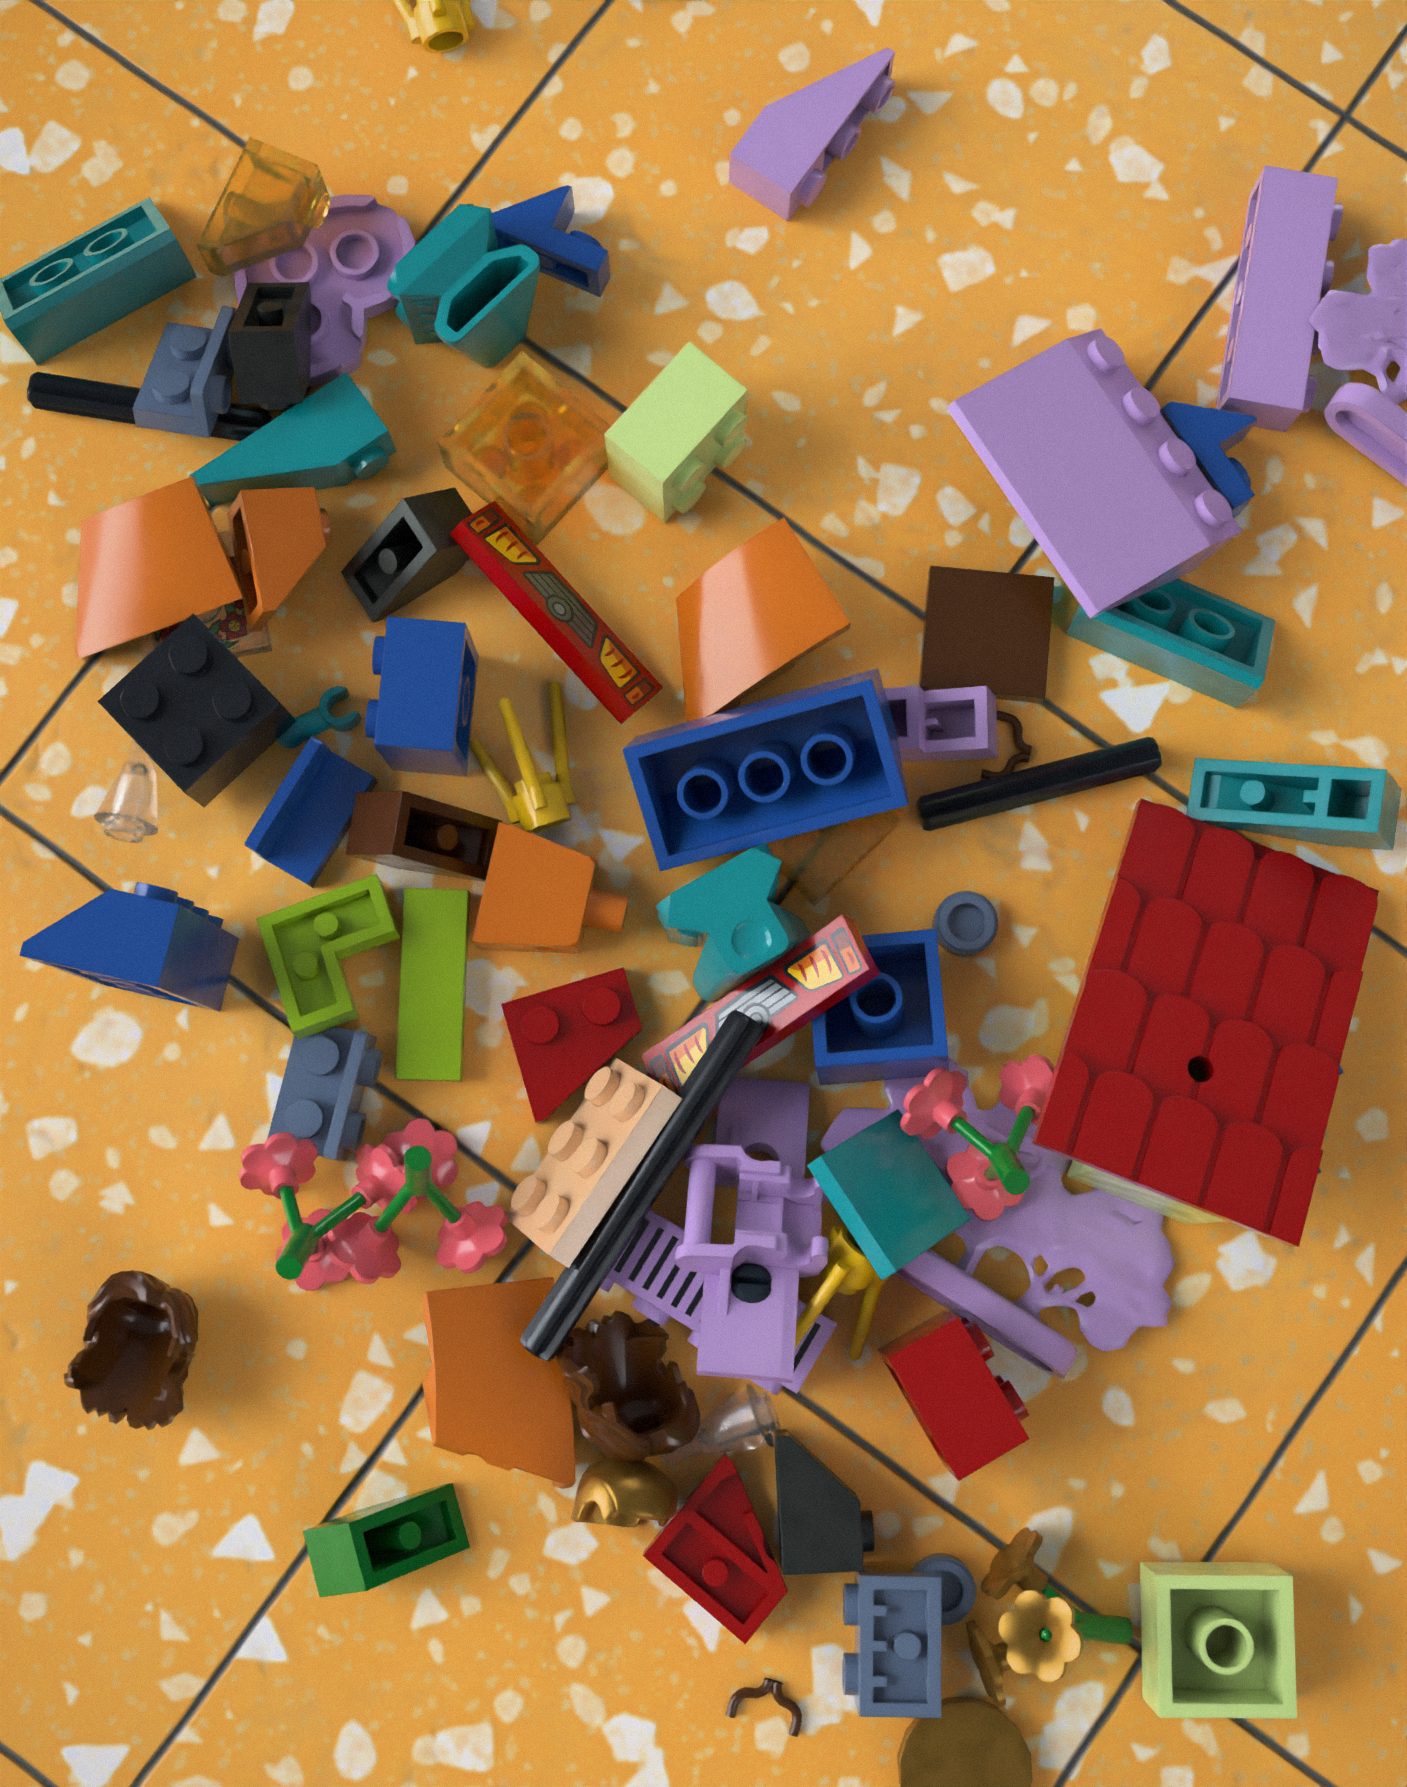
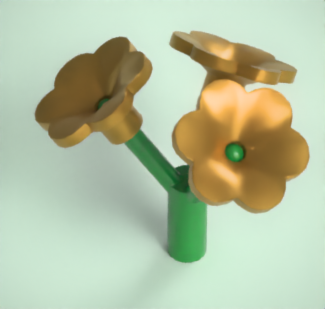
[966,1527,1133,1707]

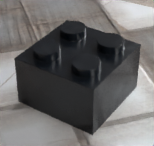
[97,613,297,808]

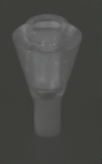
[94,740,158,843]
[660,1384,780,1466]

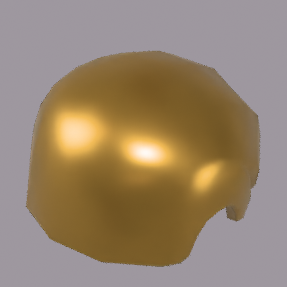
[571,1458,678,1527]

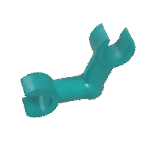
[277,686,362,749]

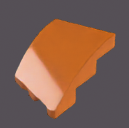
[75,476,245,659]
[676,517,851,722]
[421,1277,576,1489]

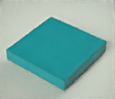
[807,1109,971,1280]

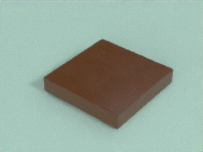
[918,566,1055,703]

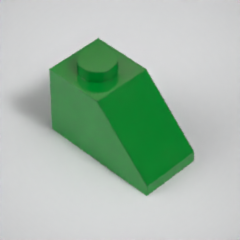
[303,1483,470,1597]

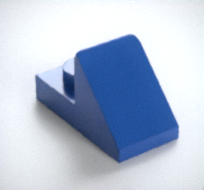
[492,185,610,298]
[1160,401,1257,518]

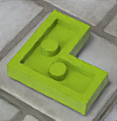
[256,874,401,1040]

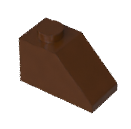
[345,791,502,882]

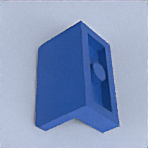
[245,736,378,888]

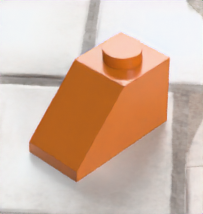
[227,487,331,632]

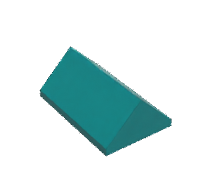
[0,197,197,365]
[1066,578,1276,708]

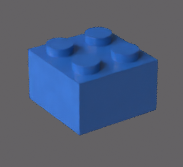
[365,616,479,777]
[812,929,949,1085]

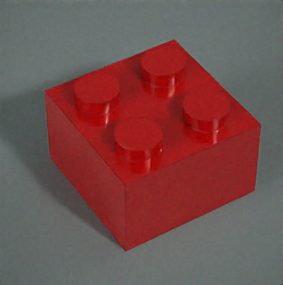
[877,1310,1030,1481]

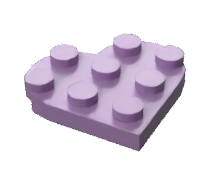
[224,194,416,387]

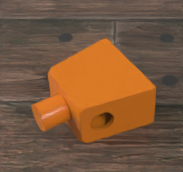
[472,822,630,954]

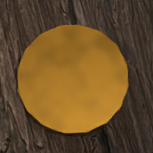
[897,1696,1033,1787]

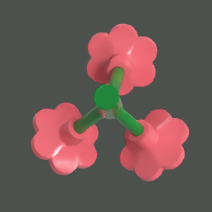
[900,1054,1054,1222]
[327,1118,508,1284]
[238,1132,417,1291]

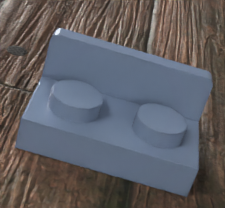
[132,306,236,438]
[267,1026,383,1161]
[842,1566,942,1718]

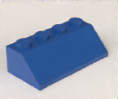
[622,668,909,871]
[19,882,239,1012]

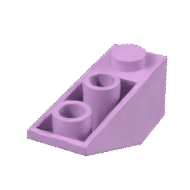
[729,47,896,221]

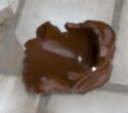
[63,1270,198,1430]
[557,1310,700,1462]

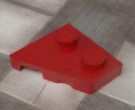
[501,967,642,1123]
[643,1452,788,1644]

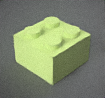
[604,341,748,523]
[1140,1562,1297,1719]

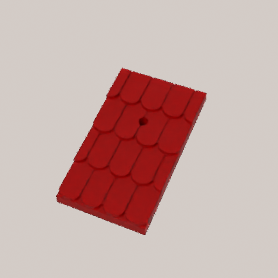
[1032,798,1379,1247]

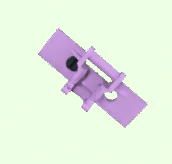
[675,1077,829,1383]

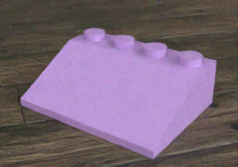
[946,328,1242,619]

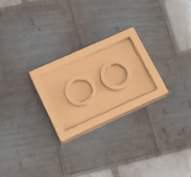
[507,1056,682,1268]

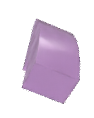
[884,685,998,762]

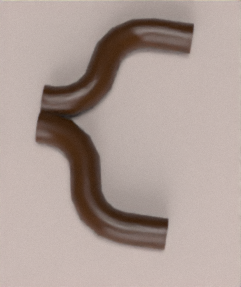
[980,710,1032,779]
[725,1678,802,1737]

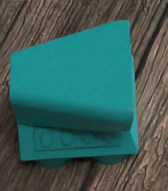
[387,204,540,368]
[656,843,811,1003]

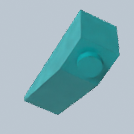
[189,372,397,505]
[1186,758,1402,850]

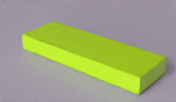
[395,888,470,1082]

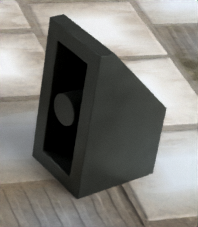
[228,282,311,410]
[341,487,472,622]
[774,1429,875,1575]

